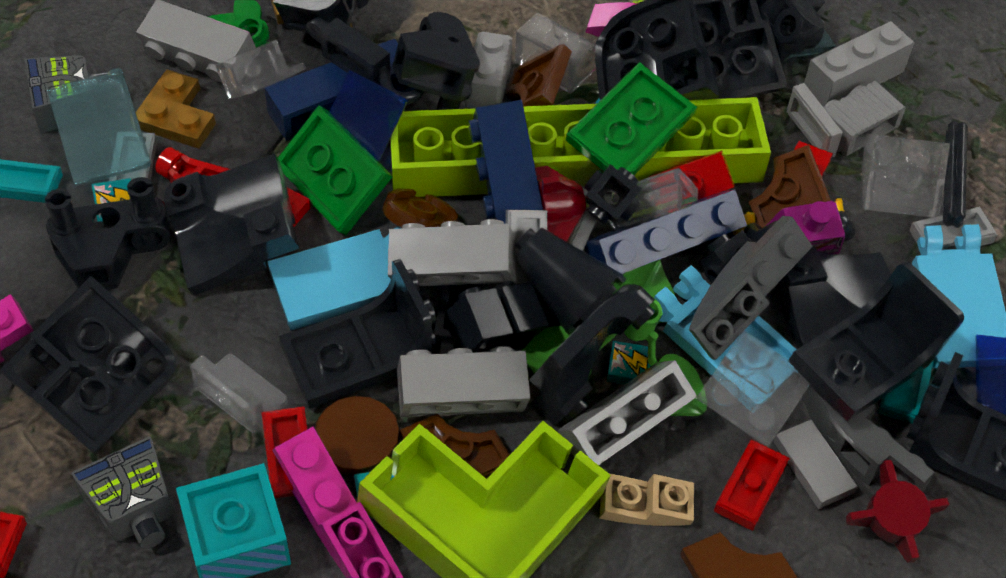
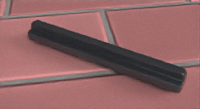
[943,121,968,228]

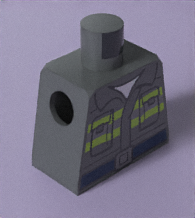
[24,55,116,133]
[71,436,174,549]

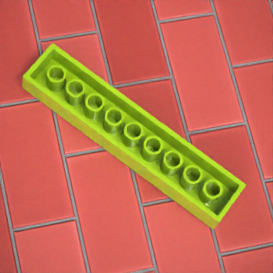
[389,97,771,197]

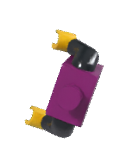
[732,198,856,255]

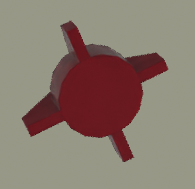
[535,166,586,242]
[845,460,950,563]

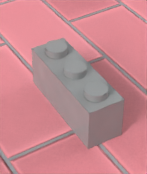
[136,0,257,85]
[804,21,914,107]
[388,219,515,286]
[397,347,530,417]
[558,360,698,465]

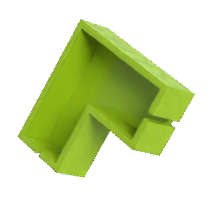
[357,421,611,578]

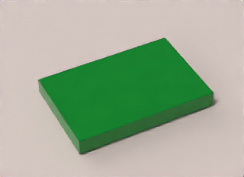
[565,62,697,175]
[278,105,393,235]

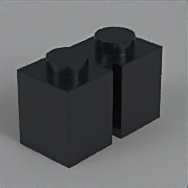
[447,281,549,353]

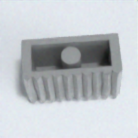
[464,32,512,109]
[823,80,906,156]

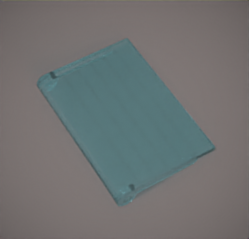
[47,68,151,186]

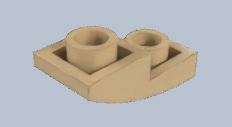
[599,473,694,526]

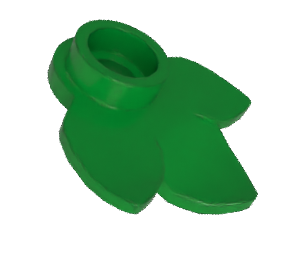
[209,0,270,49]

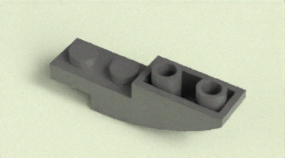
[689,216,813,360]
[797,374,934,492]

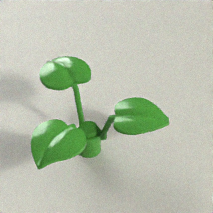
[522,260,707,416]

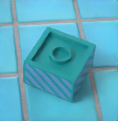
[176,463,291,578]

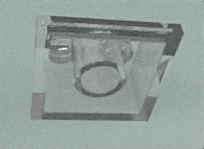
[514,12,596,94]
[861,133,950,217]
[696,330,810,447]

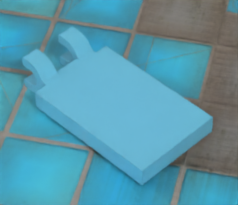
[912,224,1006,368]
[267,226,402,331]
[654,265,797,414]

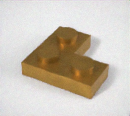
[131,69,216,149]

